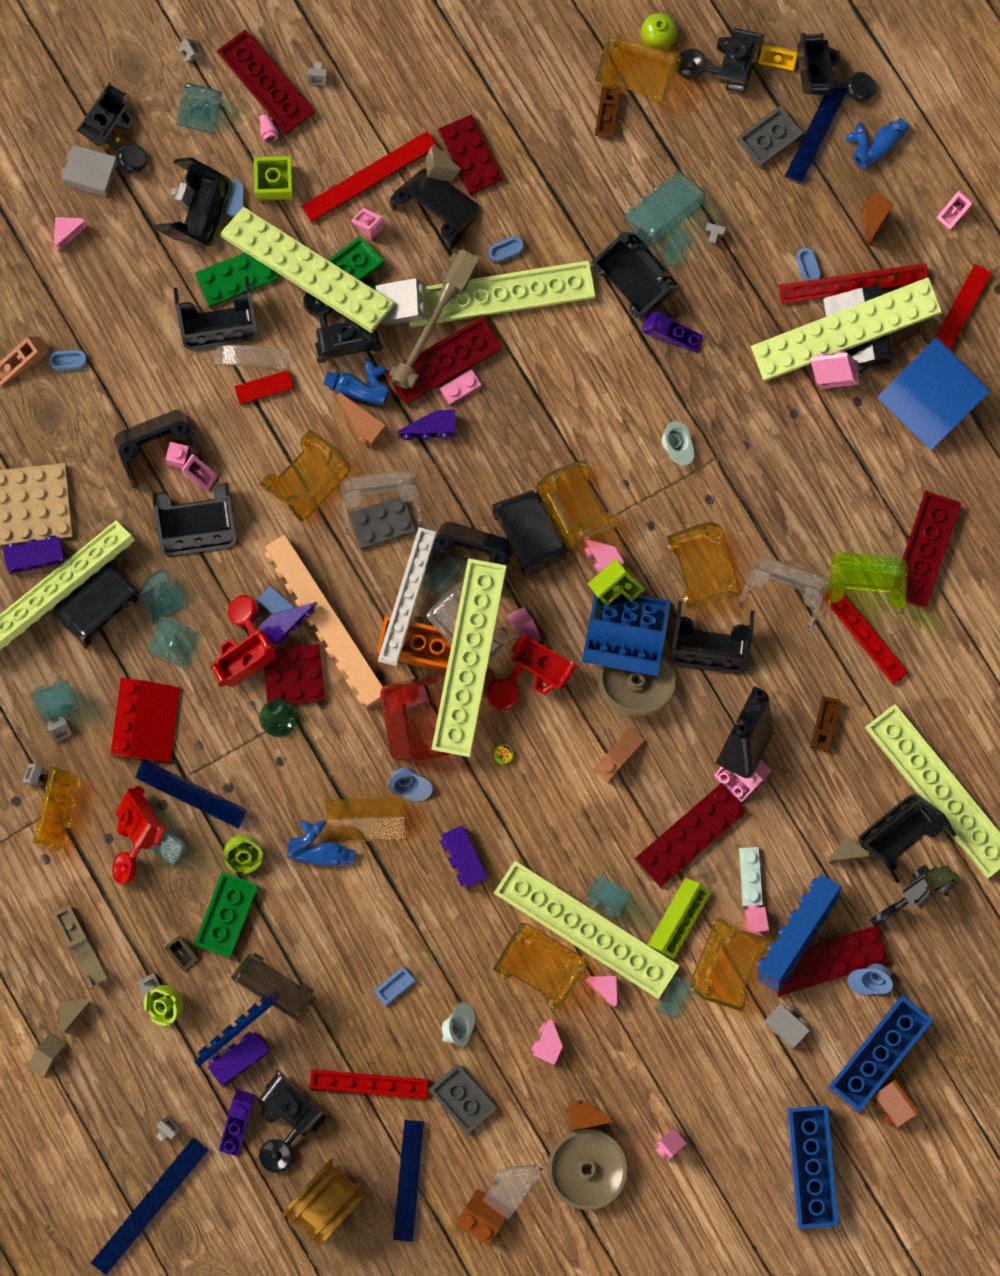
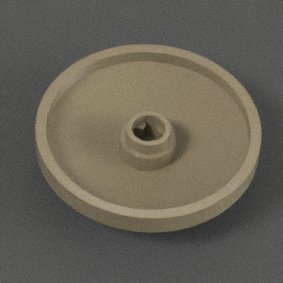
[598,655,675,717]
[547,1129,627,1210]

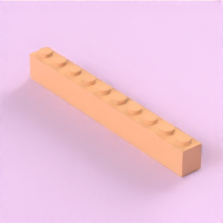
[264,534,387,709]

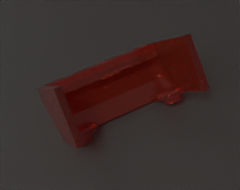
[380,676,450,760]

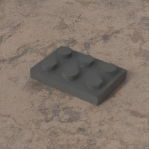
[736,106,803,168]
[349,495,415,550]
[428,1064,497,1135]

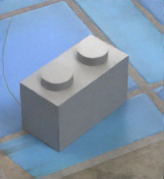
[763,1004,810,1049]

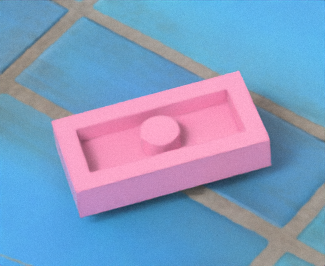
[440,369,482,406]

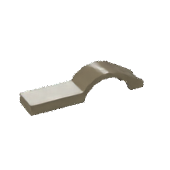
[52,905,108,989]

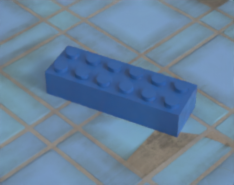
[757,874,841,992]
[827,995,933,1113]
[786,1105,839,1229]

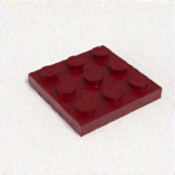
[264,644,325,707]

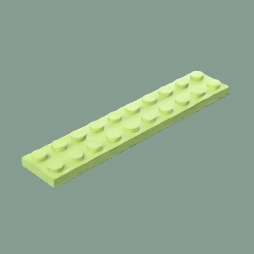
[220,207,394,333]
[409,261,595,328]
[751,278,942,382]
[0,521,135,650]
[432,558,507,757]
[865,704,1000,879]
[494,861,679,999]

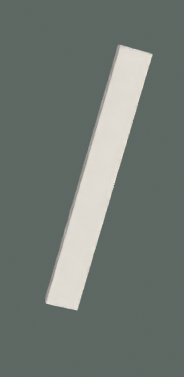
[378,527,437,666]

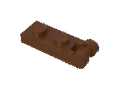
[594,86,620,139]
[810,696,841,753]

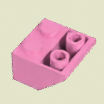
[811,351,859,389]
[714,760,772,802]

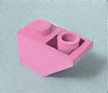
[584,540,625,574]
[531,1019,563,1066]
[655,1128,687,1160]

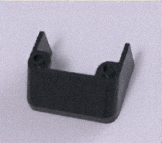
[153,157,232,247]
[174,276,258,350]
[114,410,203,488]
[426,521,513,575]
[670,600,755,673]
[858,794,956,883]

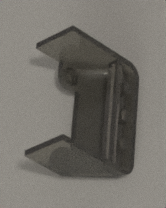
[231,953,316,1025]

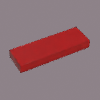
[234,370,294,405]

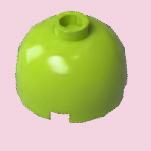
[641,13,677,51]
[224,834,263,874]
[143,985,184,1026]

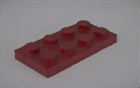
[438,114,503,195]

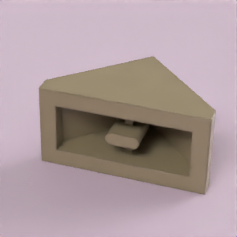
[425,145,461,182]
[828,835,869,863]
[163,934,199,972]
[59,999,91,1033]
[28,1033,66,1078]

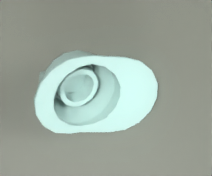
[662,421,694,466]
[442,1002,475,1047]

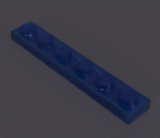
[785,88,847,185]
[135,759,247,829]
[194,990,282,1067]
[393,1120,424,1242]

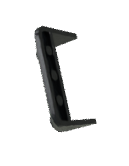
[390,168,480,251]
[153,483,236,556]

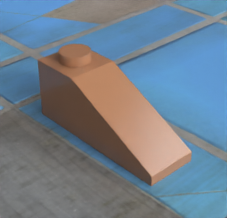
[0,336,49,387]
[337,392,386,447]
[593,728,645,784]

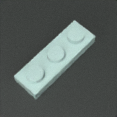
[739,847,763,907]

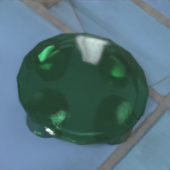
[259,699,298,737]

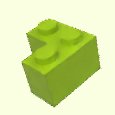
[588,558,645,606]

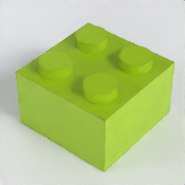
[254,156,293,200]

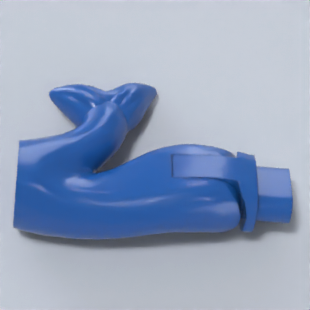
[845,118,910,170]
[323,358,389,406]
[287,821,355,866]

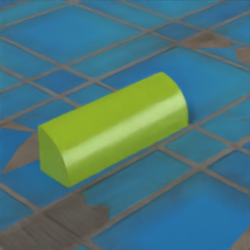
[647,878,711,960]

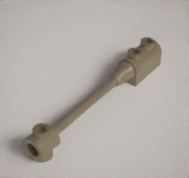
[389,250,479,389]

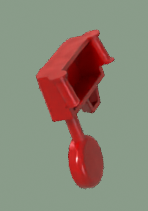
[210,595,277,687]
[487,632,579,711]
[112,786,168,885]

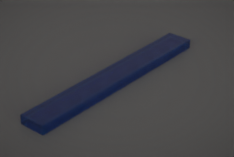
[91,1138,209,1276]

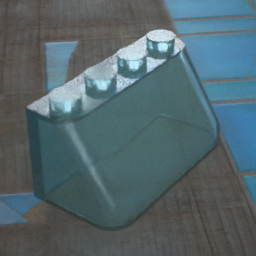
[624,172,706,248]

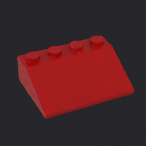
[111,678,180,763]

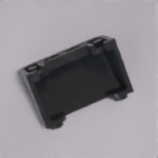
[591,232,680,318]
[491,490,568,578]
[53,563,142,649]
[715,686,773,778]

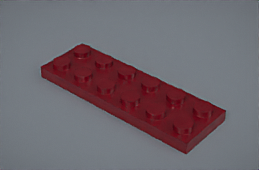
[217,29,315,135]
[386,317,502,406]
[889,490,961,609]
[635,783,747,888]
[776,926,890,997]

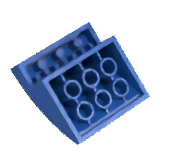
[877,337,991,450]
[582,593,671,676]

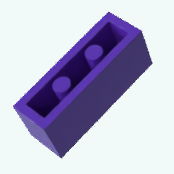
[3,536,65,574]
[440,825,487,889]
[208,1031,270,1087]

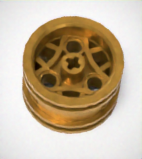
[281,1158,369,1249]

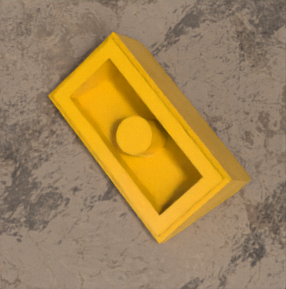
[758,43,798,71]

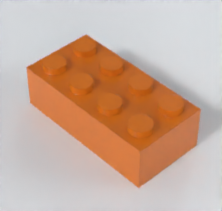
[376,616,454,672]

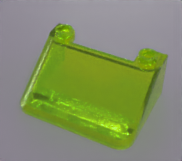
[827,552,908,615]

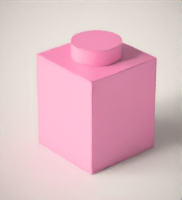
[165,442,190,469]
[744,905,769,935]

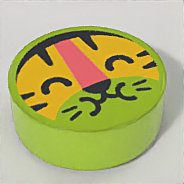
[494,745,513,765]

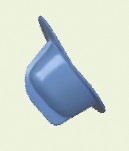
[388,767,432,802]
[848,963,893,995]

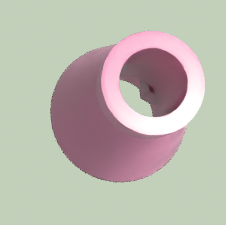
[259,114,279,143]

